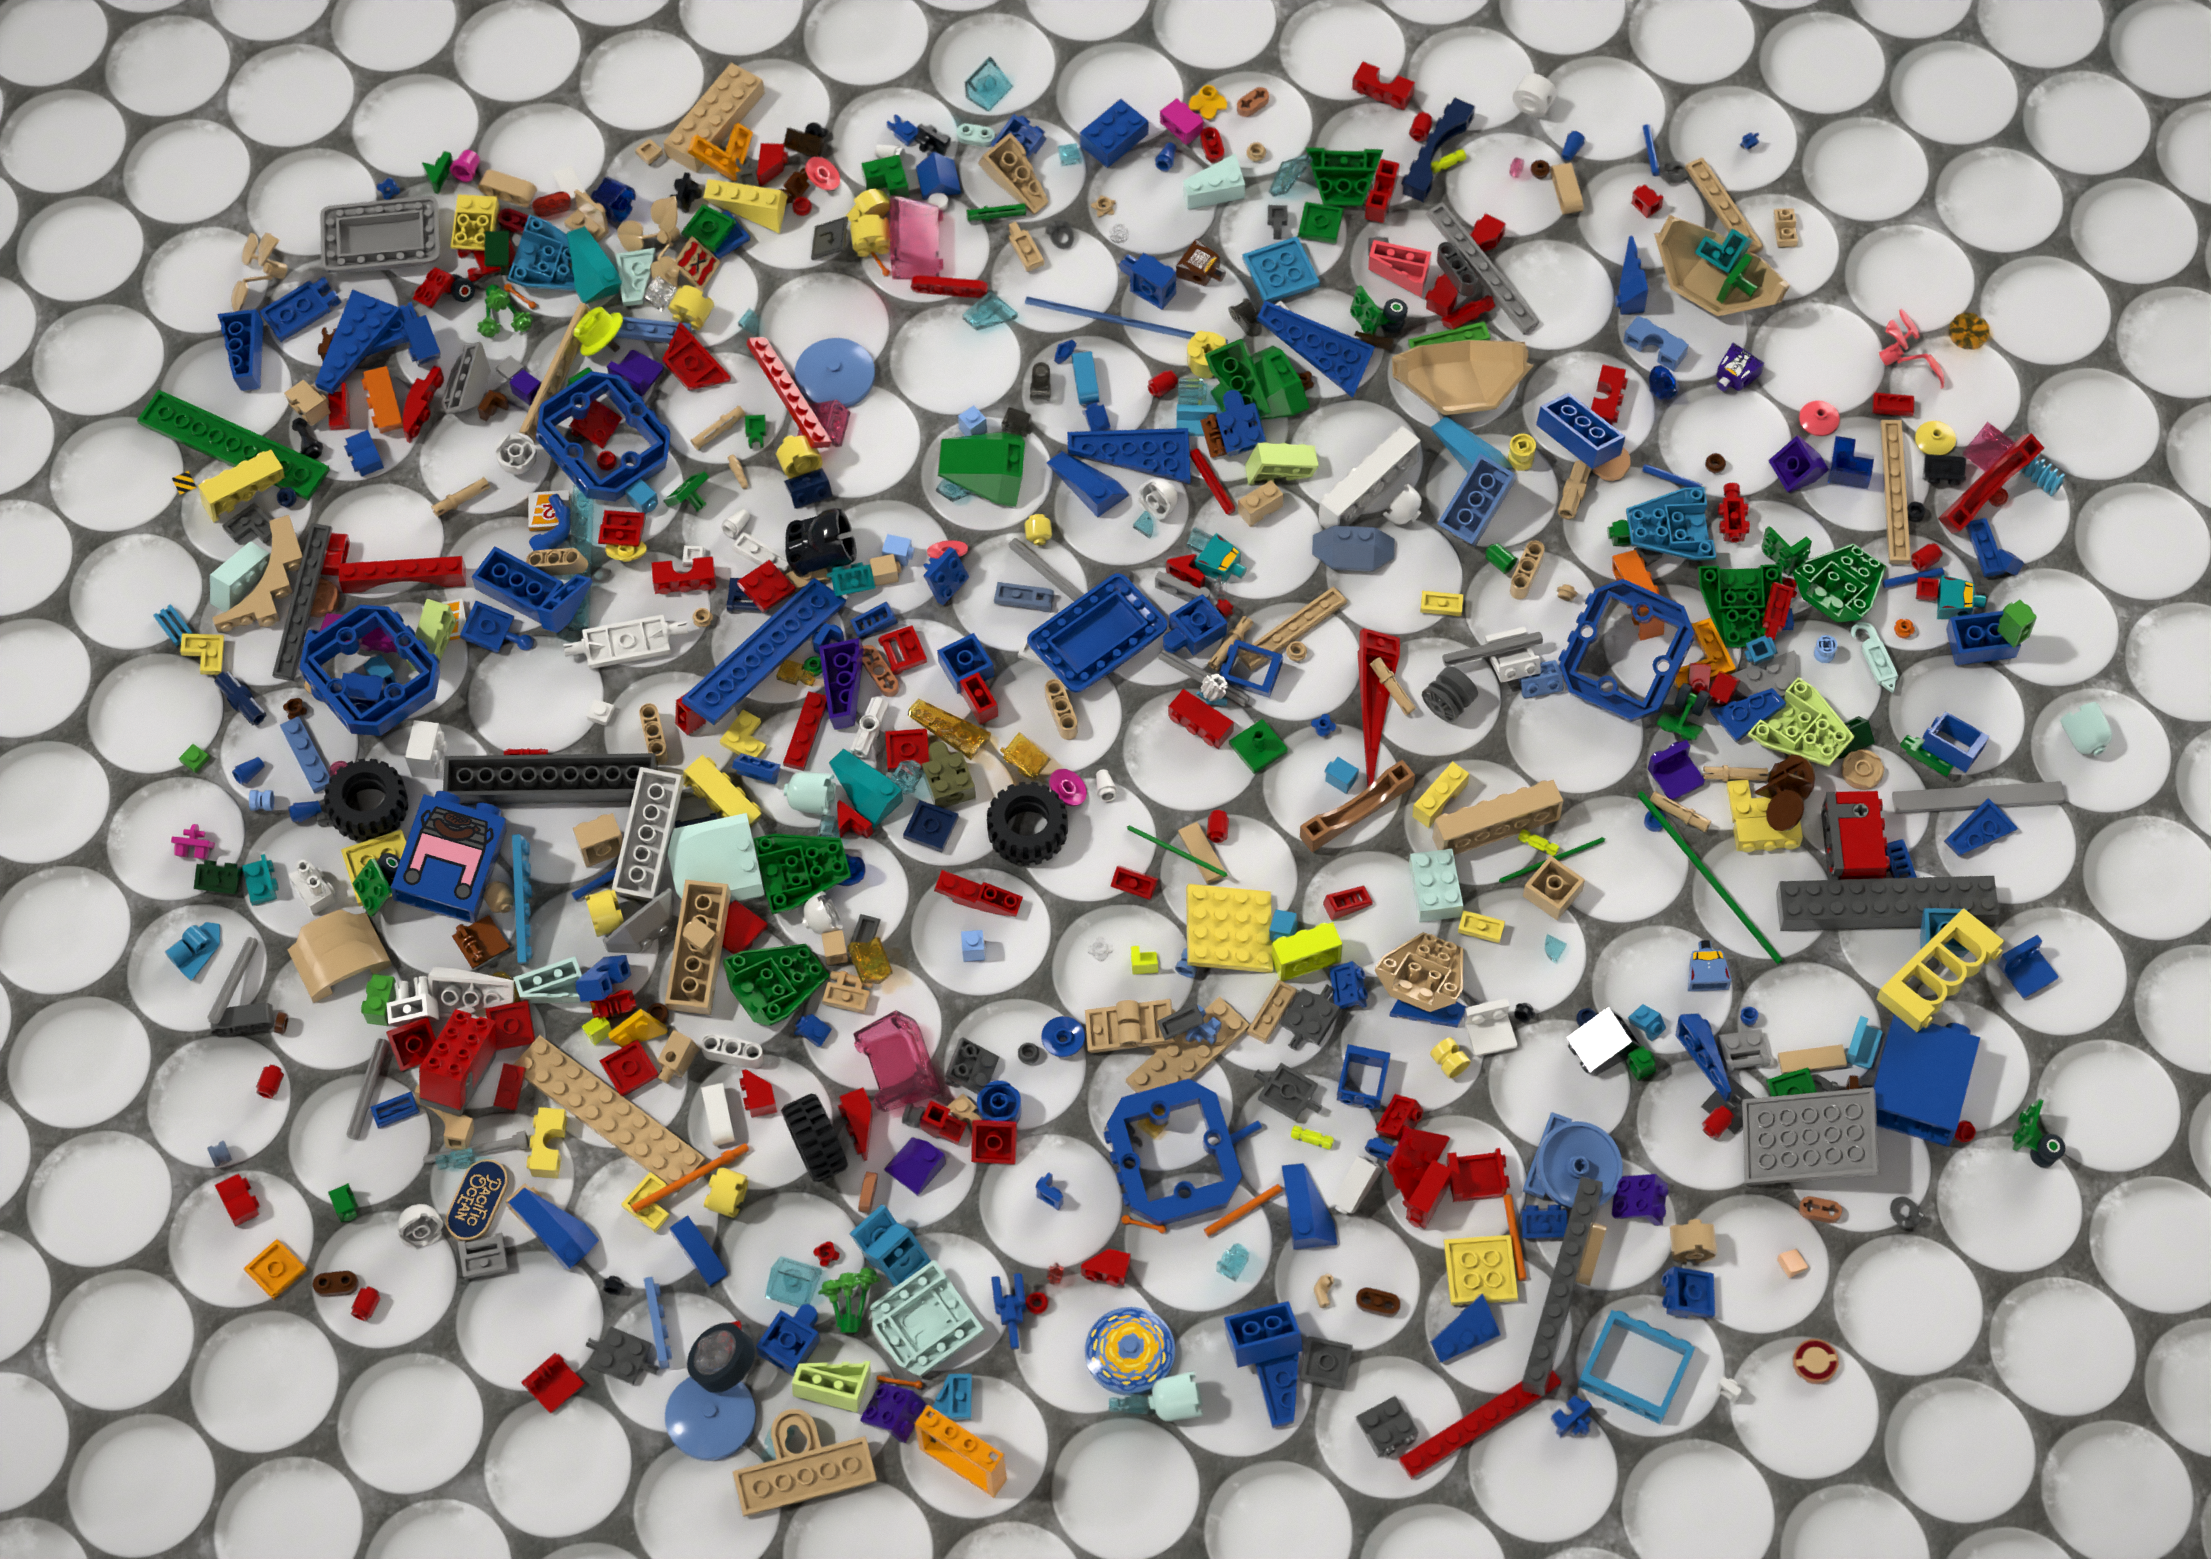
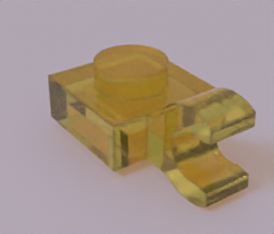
[776,659,816,686]
[1137,1108,1169,1140]

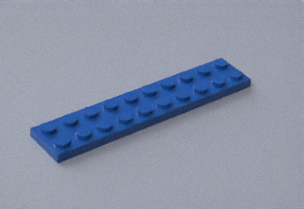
[682,578,846,726]

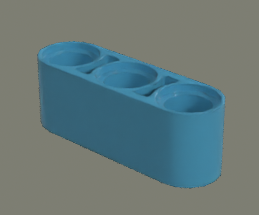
[1072,351,1099,405]

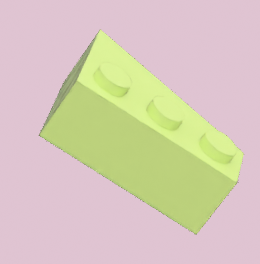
[1245,442,1319,485]
[406,599,457,671]
[792,1361,871,1413]

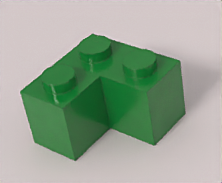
[861,155,910,203]

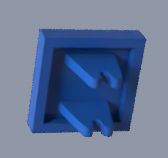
[923,547,969,605]

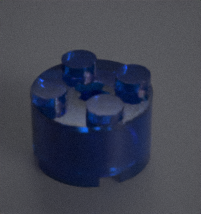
[590,176,636,223]

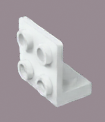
[1464,998,1517,1057]

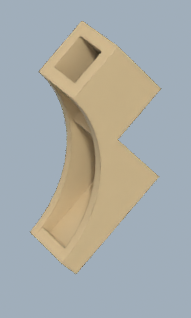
[414,1085,474,1152]

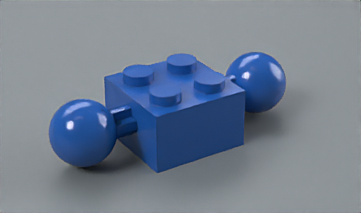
[311,672,399,714]

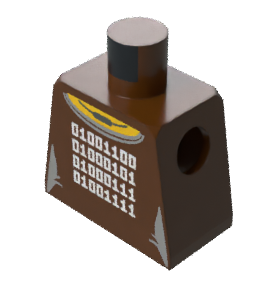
[1176,239,1226,286]

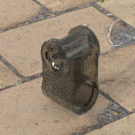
[1228,298,1262,337]
[1030,362,1051,402]

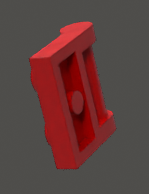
[878,625,927,675]

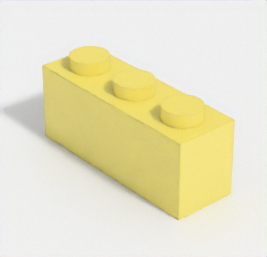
[1733,817,1803,852]

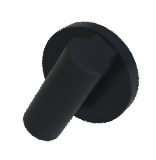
[805,122,828,138]

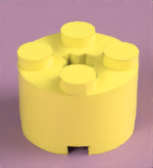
[850,215,892,257]
[668,285,714,331]
[1187,331,1227,378]
[776,436,823,479]
[585,889,624,937]
[704,1168,749,1218]

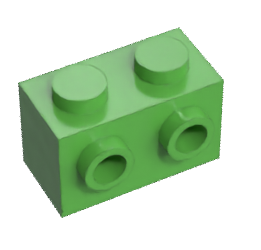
[1997,599,2037,648]
[361,974,396,1026]

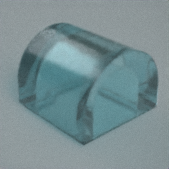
[1186,527,1213,554]
[817,816,839,838]

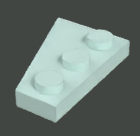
[616,248,656,307]

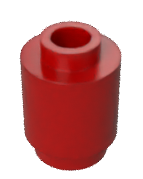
[1409,112,1433,142]
[1147,370,1178,398]
[1911,543,1943,572]
[1207,810,1229,843]
[256,1065,284,1099]
[1702,1105,1734,1138]
[351,1286,381,1322]

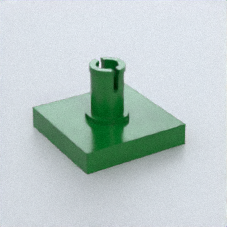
[1716,253,1758,304]
[663,471,709,512]
[1229,719,1288,774]

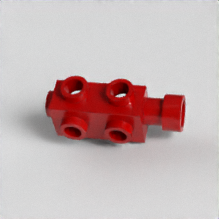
[1718,483,1750,543]

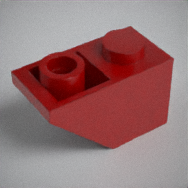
[739,1069,777,1118]
[1081,1249,1131,1287]

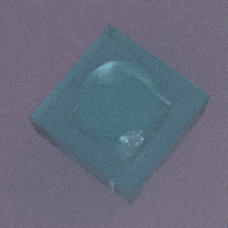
[1058,143,1080,166]

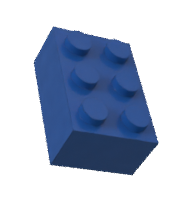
[1080,98,1148,168]
[1946,611,2021,665]
[1224,1301,1303,1368]

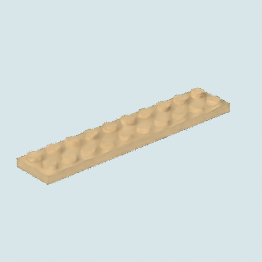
[513,1035,706,1193]

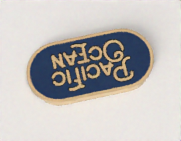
[446,1159,509,1242]

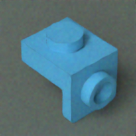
[1628,1004,1666,1041]

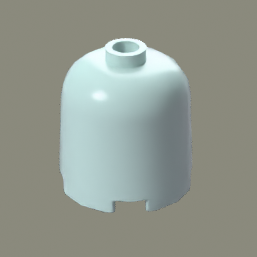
[2060,702,2112,756]
[784,772,836,816]
[1148,1371,1203,1421]

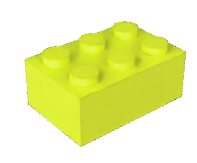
[1272,922,1342,982]

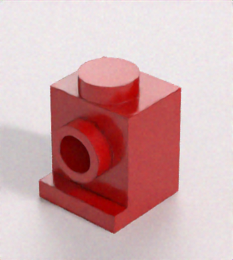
[1631,184,1664,218]

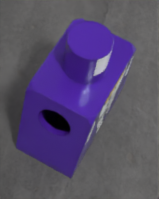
[1716,342,1764,391]

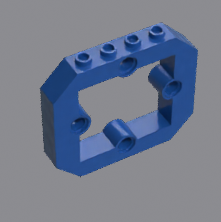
[536,371,670,502]
[1558,579,1696,722]
[299,605,441,736]
[1103,1079,1242,1226]

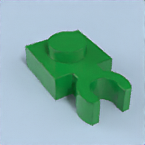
[745,415,766,449]

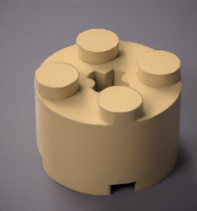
[1670,1219,1717,1263]

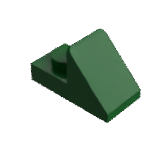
[422,151,453,194]

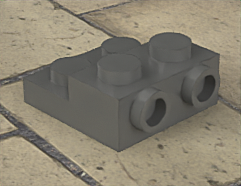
[1356,1396,1418,1457]

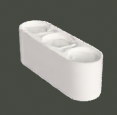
[701,1034,764,1069]
[701,1083,735,1146]

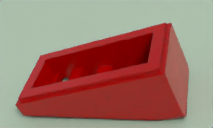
[1323,885,1373,920]

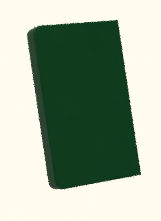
[484,231,509,276]
[1837,716,1875,759]

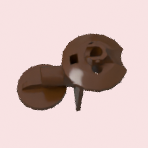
[1755,754,1815,832]

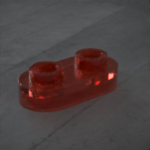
[532,191,572,218]

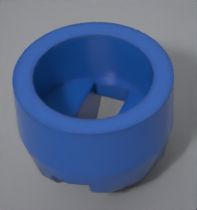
[1740,1007,1758,1026]

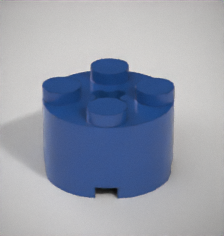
[977,1081,1022,1124]

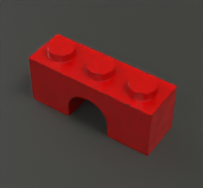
[1352,61,1415,110]
[1365,159,1400,223]
[1591,364,1628,425]
[651,556,716,594]

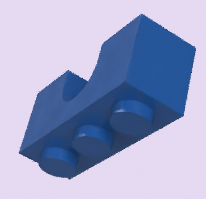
[575,955,632,1002]

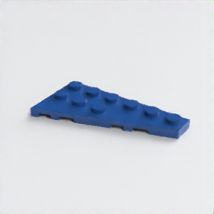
[315,289,402,394]
[1257,301,1375,398]
[1067,428,1191,484]

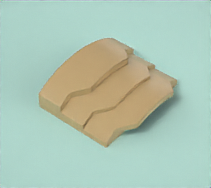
[287,909,392,1003]

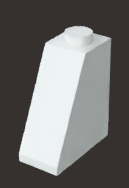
[1331,1156,1384,1215]

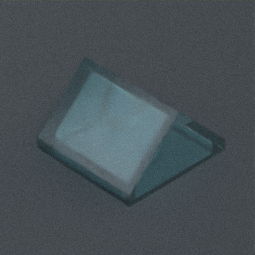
[965,56,1013,111]
[765,1256,823,1308]

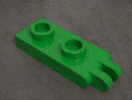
[1900,735,1955,777]

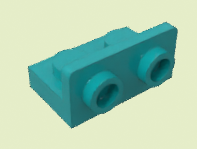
[826,562,876,597]
[242,854,279,906]

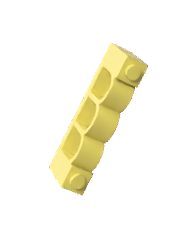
[1877,908,2004,1032]

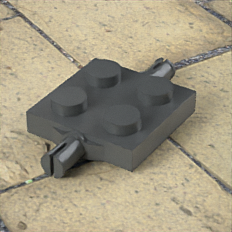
[1281,984,1341,1050]
[1254,1063,1322,1121]
[586,1327,659,1386]

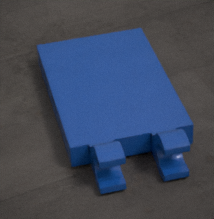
[259,277,341,342]

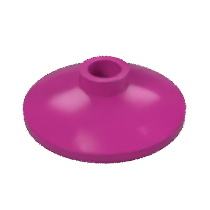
[1049,769,1087,806]

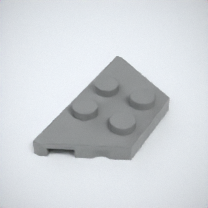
[1730,650,1796,699]

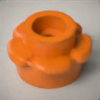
[1894,619,1915,638]

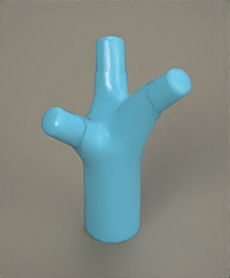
[1196,691,1227,706]

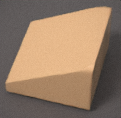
[1777,1249,1808,1278]

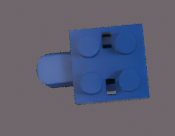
[1119,253,1176,310]
[400,302,441,366]
[1216,390,1267,457]
[1163,594,1228,656]
[756,1304,820,1376]

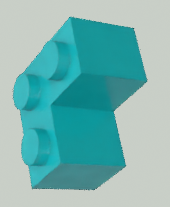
[1695,229,1753,274]

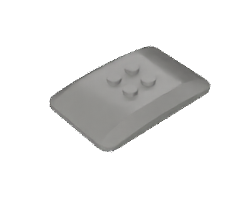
[320,196,440,273]

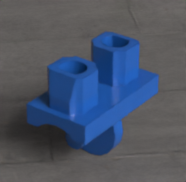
[1551,1395,1592,1438]

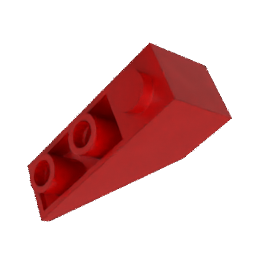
[837,1087,873,1161]

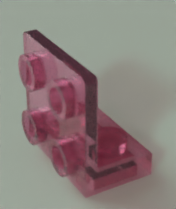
[797,400,851,447]
[1962,422,2015,472]

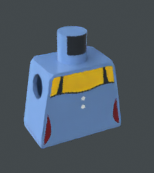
[1688,940,1731,991]

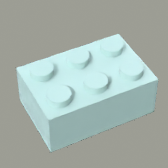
[1409,849,1463,922]

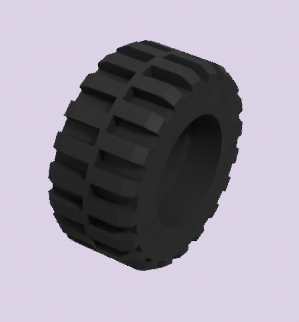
[324,758,408,842]
[987,781,1068,866]
[781,1093,848,1182]

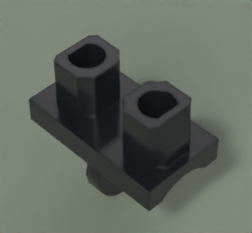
[915,124,951,156]
[670,173,703,213]

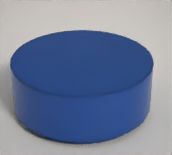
[1644,810,1666,832]

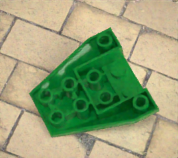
[1211,346,1309,420]
[938,432,1025,507]
[1793,543,1886,622]
[1698,564,1782,648]
[753,834,851,915]
[723,944,829,1026]

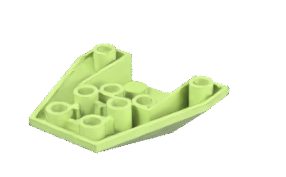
[1747,677,1854,767]

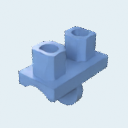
[1185,1005,1221,1045]

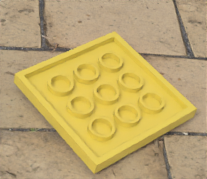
[1186,884,1273,973]

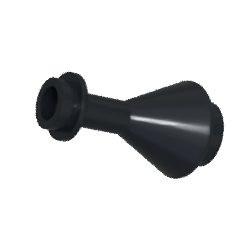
[292,418,323,460]

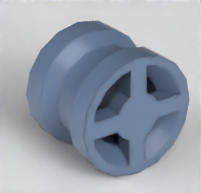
[207,1140,232,1167]

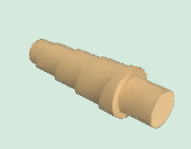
[728,454,748,489]

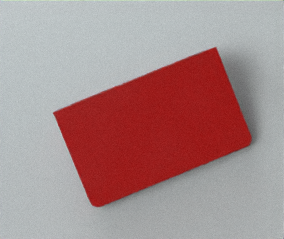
[328,383,350,431]

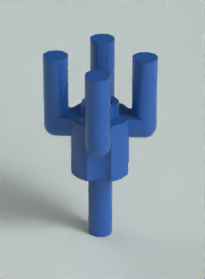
[991,1273,1026,1350]

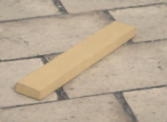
[1685,157,1763,254]
[1238,586,1347,671]

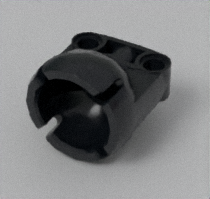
[785,508,857,577]

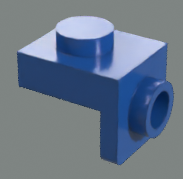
[1082,402,1111,431]
[812,623,844,654]
[794,1014,832,1047]

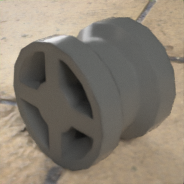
[902,1103,926,1128]

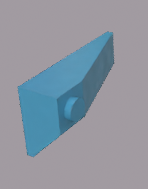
[1431,416,1513,473]

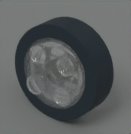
[687,1323,755,1393]

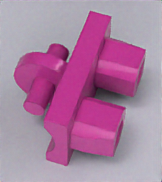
[171,824,215,860]

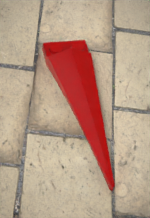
[1357,628,1400,787]

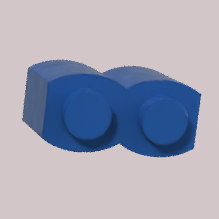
[344,430,384,477]

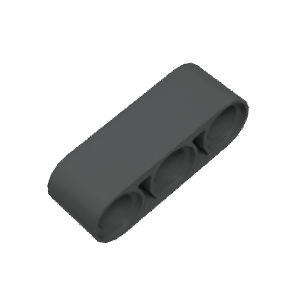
[1437,242,1477,296]
[210,1003,274,1036]

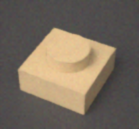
[635,138,663,165]

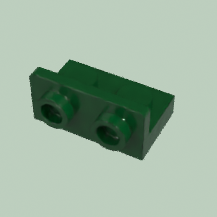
[194,860,243,894]

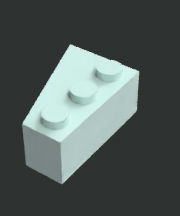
[1183,153,1245,210]
[210,542,269,612]
[513,956,590,1004]

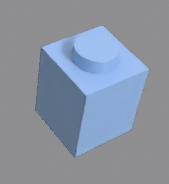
[958,405,987,436]
[882,534,914,566]
[961,930,985,962]

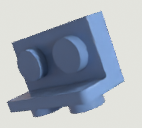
[1518,660,1563,698]

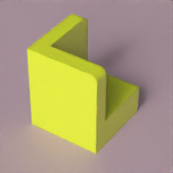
[1131,946,1158,975]
[582,1018,612,1046]

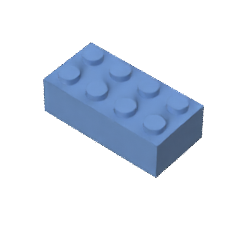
[1437,453,1518,547]

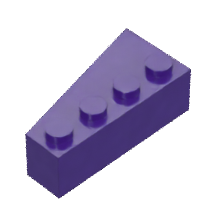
[819,638,864,730]

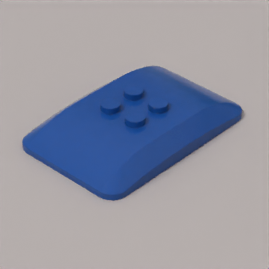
[1027,573,1168,693]

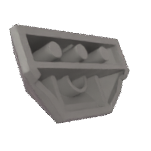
[441,342,491,414]
[603,888,674,953]

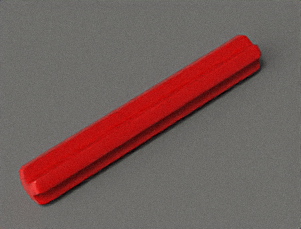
[1190,448,1235,515]

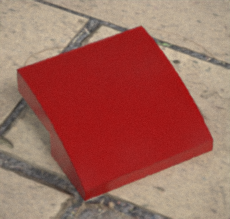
[598,510,646,547]
[722,900,768,955]

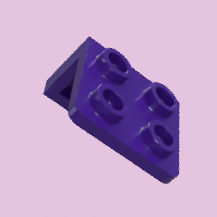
[607,350,663,397]
[1648,740,1705,800]
[1611,1174,1668,1226]
[860,1383,927,1443]

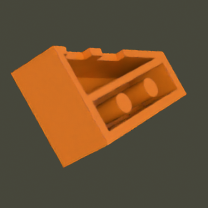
[361,366,403,433]

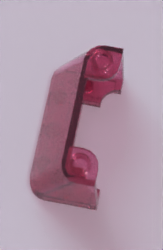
[890,195,943,280]
[853,1010,941,1112]

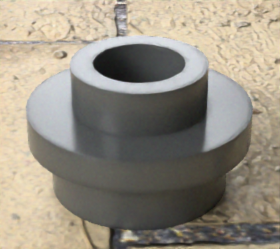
[1018,1043,1039,1064]

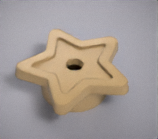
[1091,195,1116,217]

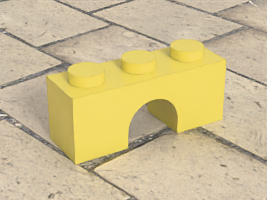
[1412,762,1469,828]
[527,1107,568,1179]

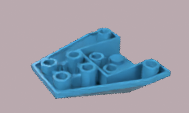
[507,215,575,290]
[1626,487,1716,561]

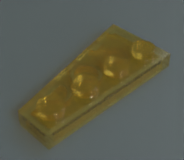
[908,699,991,760]

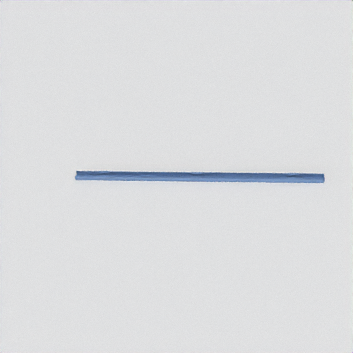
[1025,296,1228,344]

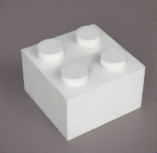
[405,720,447,780]

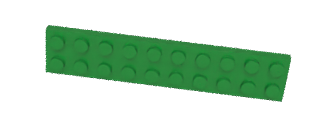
[137,390,330,501]

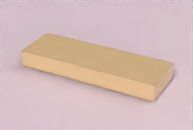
[1178,822,1225,884]
[1247,979,1297,1044]
[1777,1044,1847,1075]

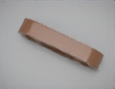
[862,645,899,697]

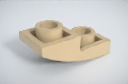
[1774,208,1798,247]

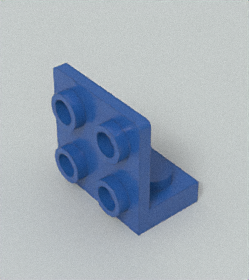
[1998,934,2058,998]

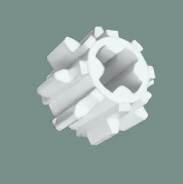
[1200,674,1228,701]

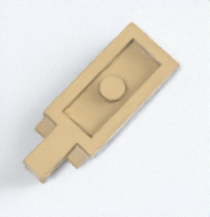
[1009,222,1044,272]

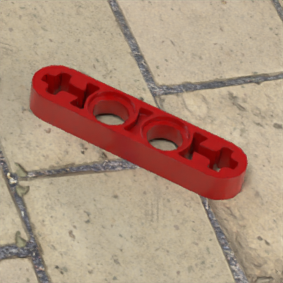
[910,275,988,298]

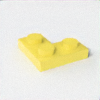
[180,633,225,675]
[720,710,766,758]
[1726,780,1772,823]
[621,1172,670,1233]

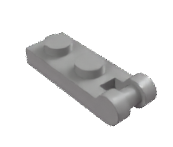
[1155,571,1210,602]

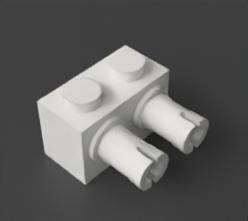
[289,860,336,916]
[387,976,439,1027]

